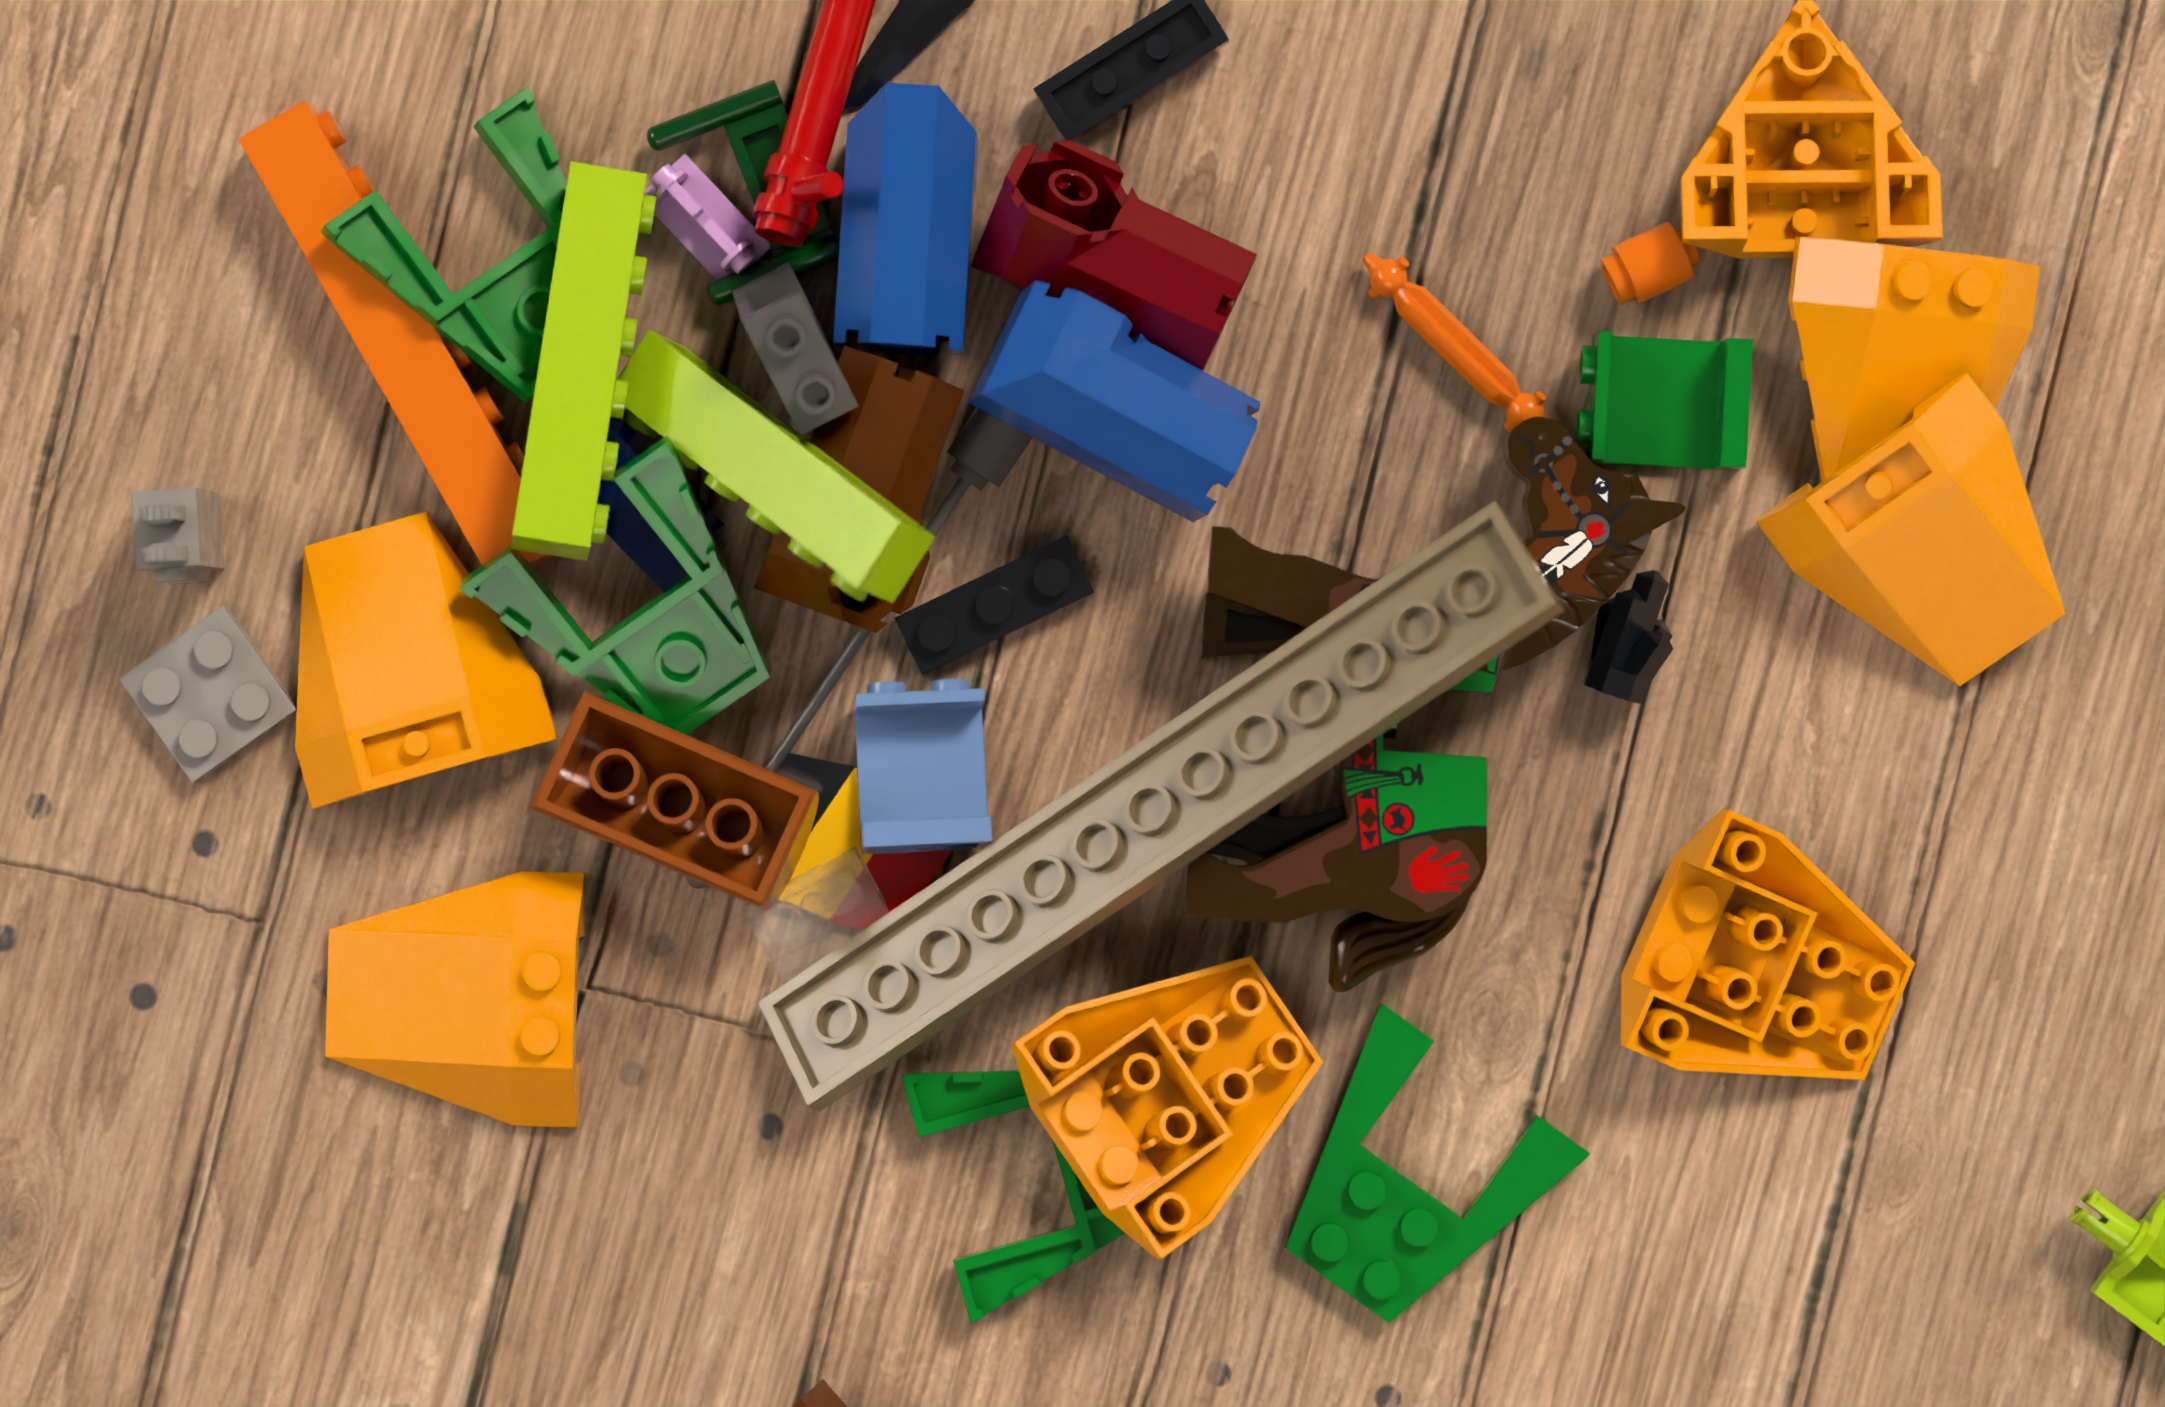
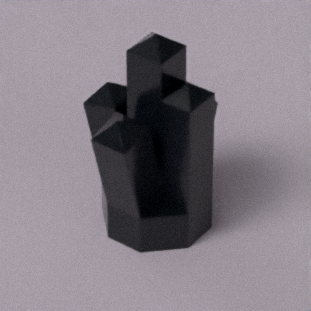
[1583,570,1674,705]

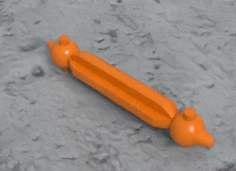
[1362,253,1546,432]

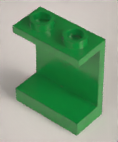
[1576,331,1753,471]

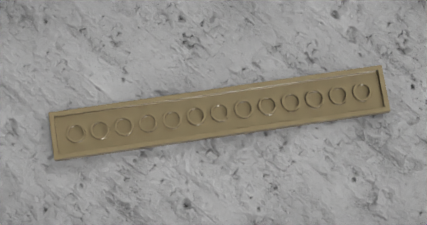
[758,501,1564,1112]

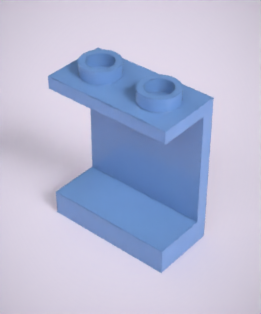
[854,679,993,855]

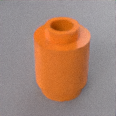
[1599,221,1700,305]

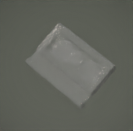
[741,846,889,984]

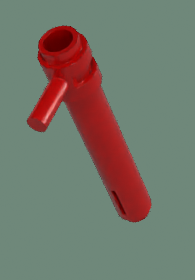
[752,0,876,247]

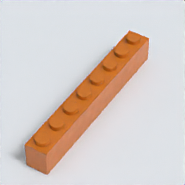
[238,100,553,568]

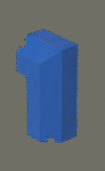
[833,82,979,355]
[968,280,1260,522]

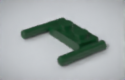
[647,79,839,305]

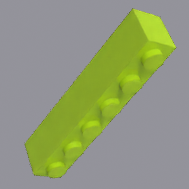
[510,161,657,561]
[617,330,936,603]

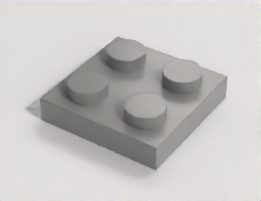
[119,605,297,783]

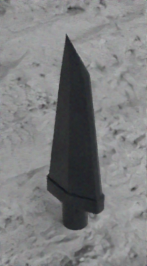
[843,0,975,110]

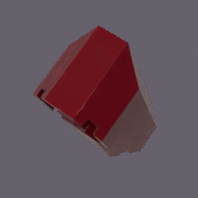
[970,140,1257,371]

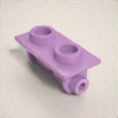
[644,154,771,279]

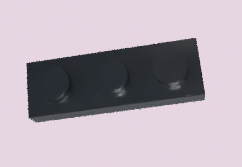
[1033,0,1229,142]
[895,535,1094,675]

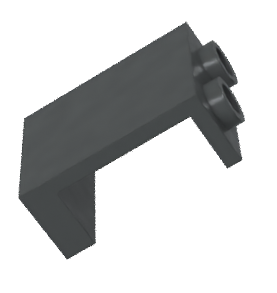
[732,262,858,436]

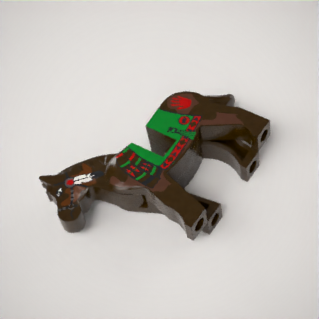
[1184,417,1686,992]

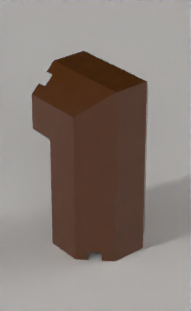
[754,346,964,633]

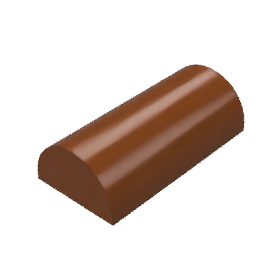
[530,691,819,911]

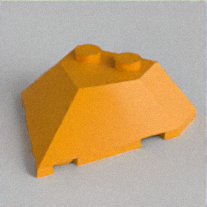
[1680,0,1943,259]

